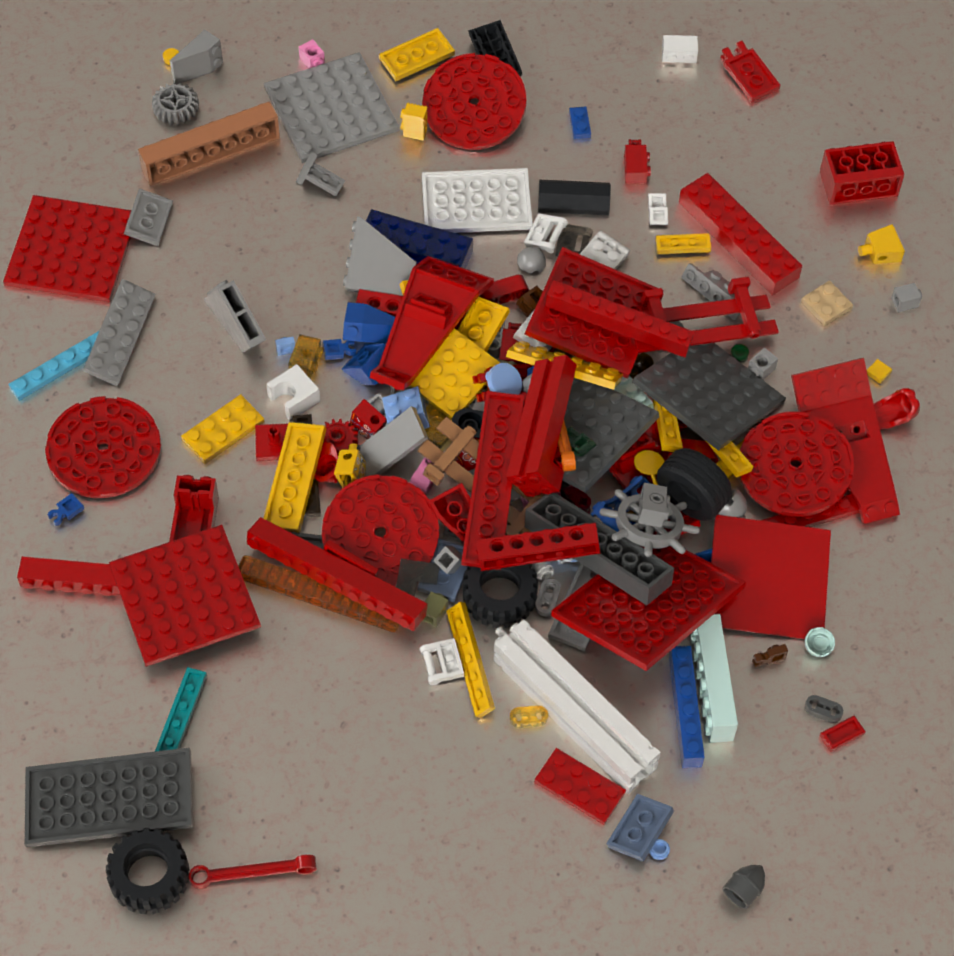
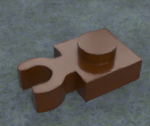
[752,644,788,668]

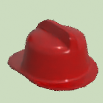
[314,442,338,484]

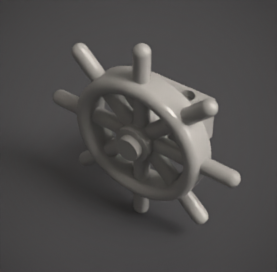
[599,483,700,557]

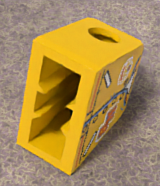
[334,444,366,488]

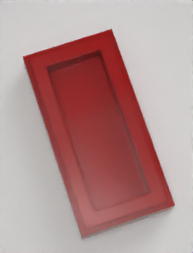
[819,715,866,752]

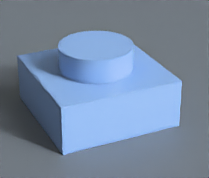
[275,336,296,356]

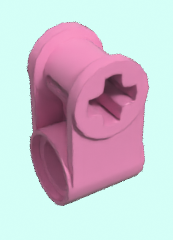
[409,458,434,494]

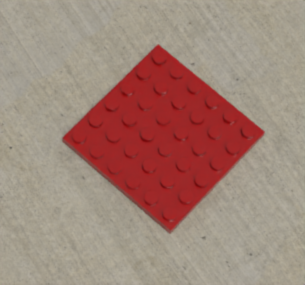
[3,195,132,302]
[524,247,664,379]
[109,525,261,667]

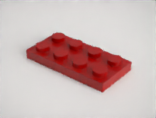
[534,748,626,825]

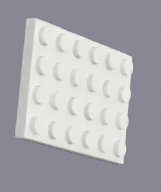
[422,168,533,234]

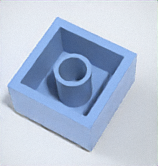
[382,386,430,429]

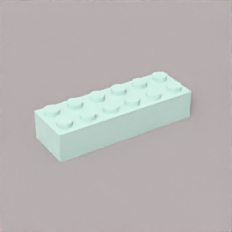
[690,614,738,743]

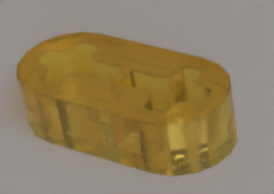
[510,706,548,728]

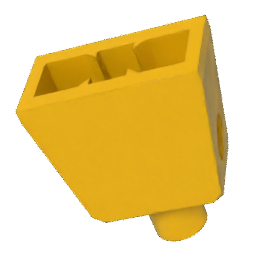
[858,224,905,264]

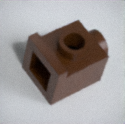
[516,285,543,317]

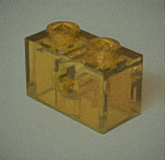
[288,334,324,379]

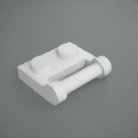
[524,213,568,253]
[420,638,464,685]

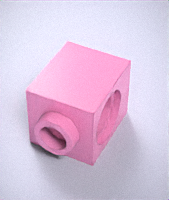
[299,39,325,69]

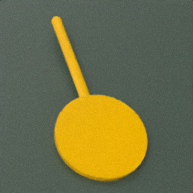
[634,450,664,485]

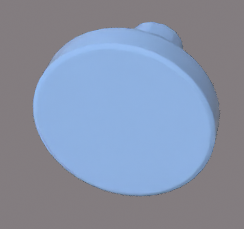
[485,363,522,395]

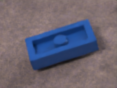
[569,106,591,139]

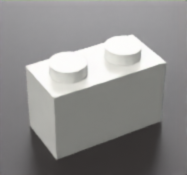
[662,35,698,63]

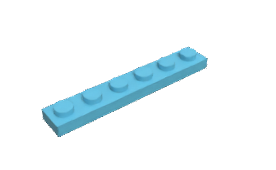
[8,331,99,401]

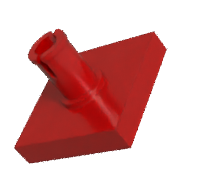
[255,423,288,461]

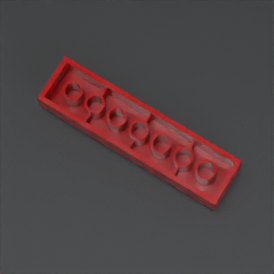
[679,173,803,296]

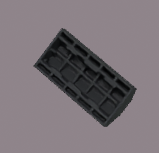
[468,20,523,77]
[538,179,611,216]

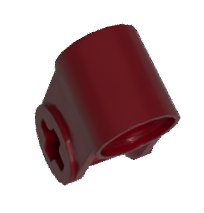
[560,484,591,514]

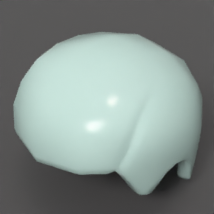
[805,627,835,657]

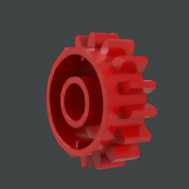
[323,419,358,456]

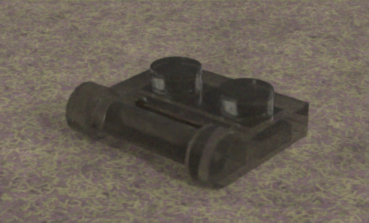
[555,224,593,257]

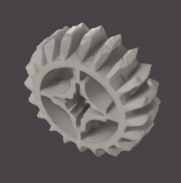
[152,82,199,126]

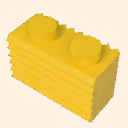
[400,102,427,141]

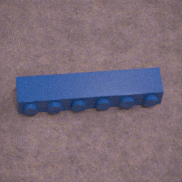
[669,646,705,768]

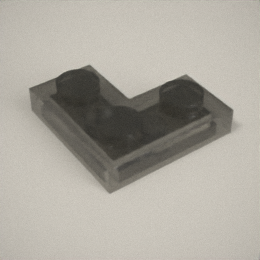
[396,559,440,597]

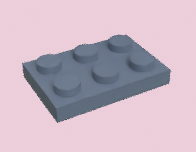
[418,539,468,603]
[606,794,674,862]

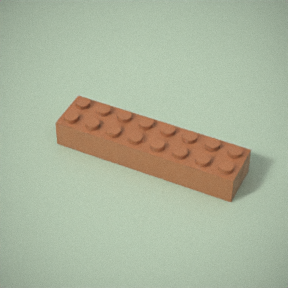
[138,101,280,186]

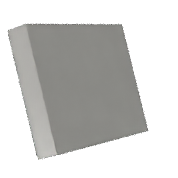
[124,188,173,246]

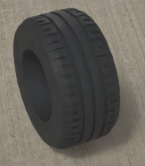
[657,448,732,521]

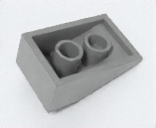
[170,30,223,85]

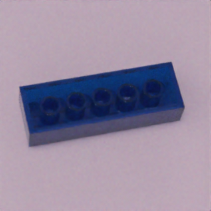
[366,209,473,269]

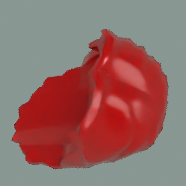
[874,388,920,430]

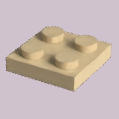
[801,280,853,327]

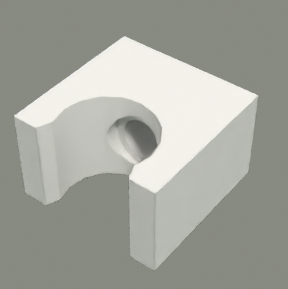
[266,364,320,421]

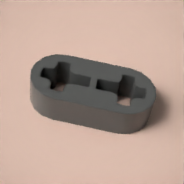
[805,695,844,723]

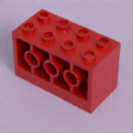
[820,141,905,205]

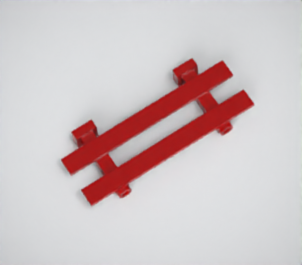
[634,277,779,353]

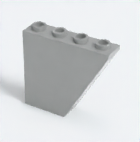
[343,216,417,296]
[204,280,266,352]

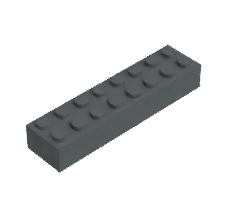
[524,493,674,605]

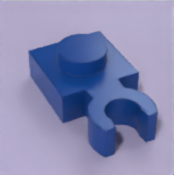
[322,339,356,360]
[47,493,84,526]

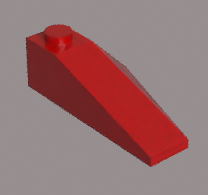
[428,483,471,542]

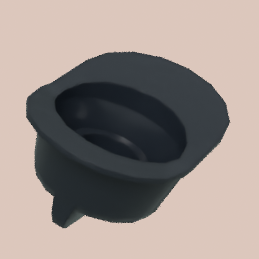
[452,409,484,438]

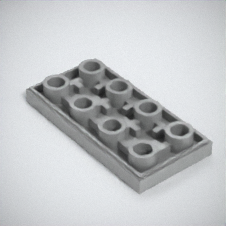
[360,406,428,476]

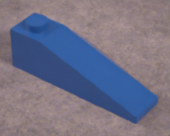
[343,302,395,344]

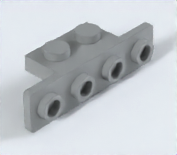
[682,263,740,320]

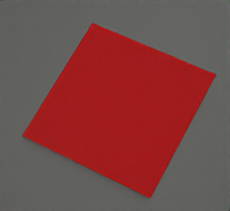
[711,515,831,639]

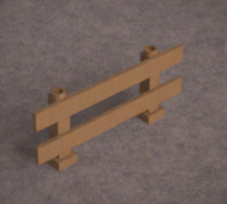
[417,417,546,546]

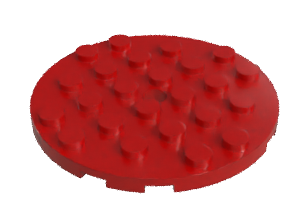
[422,53,527,150]
[45,396,161,498]
[740,412,854,517]
[322,475,439,588]

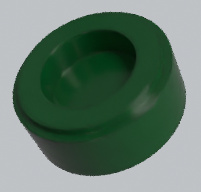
[730,344,749,363]

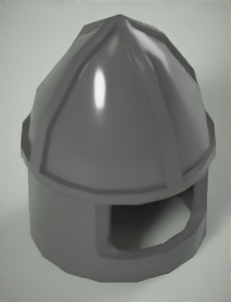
[723,865,765,909]

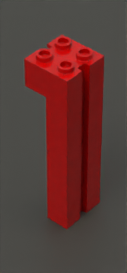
[506,355,577,497]
[169,475,219,542]

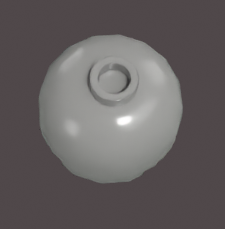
[714,488,748,520]

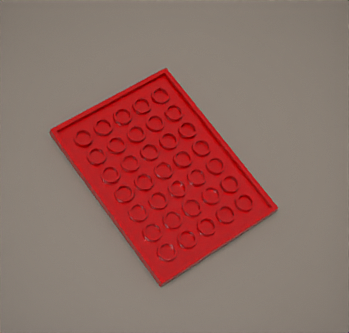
[551,532,746,671]

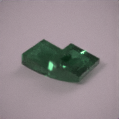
[567,426,596,457]

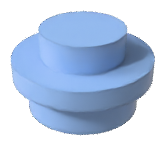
[649,839,670,860]

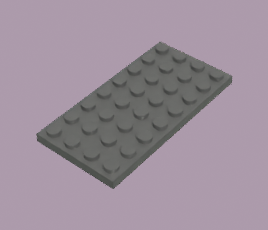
[24,748,193,847]

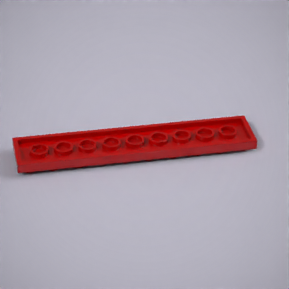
[461,391,525,570]

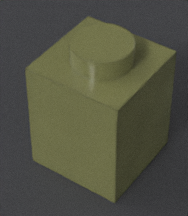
[423,591,448,627]

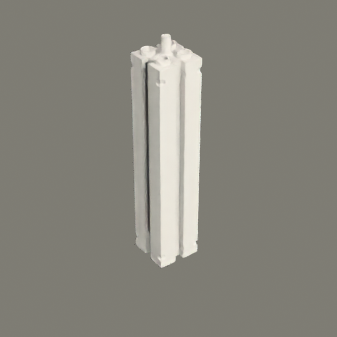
[494,620,661,794]

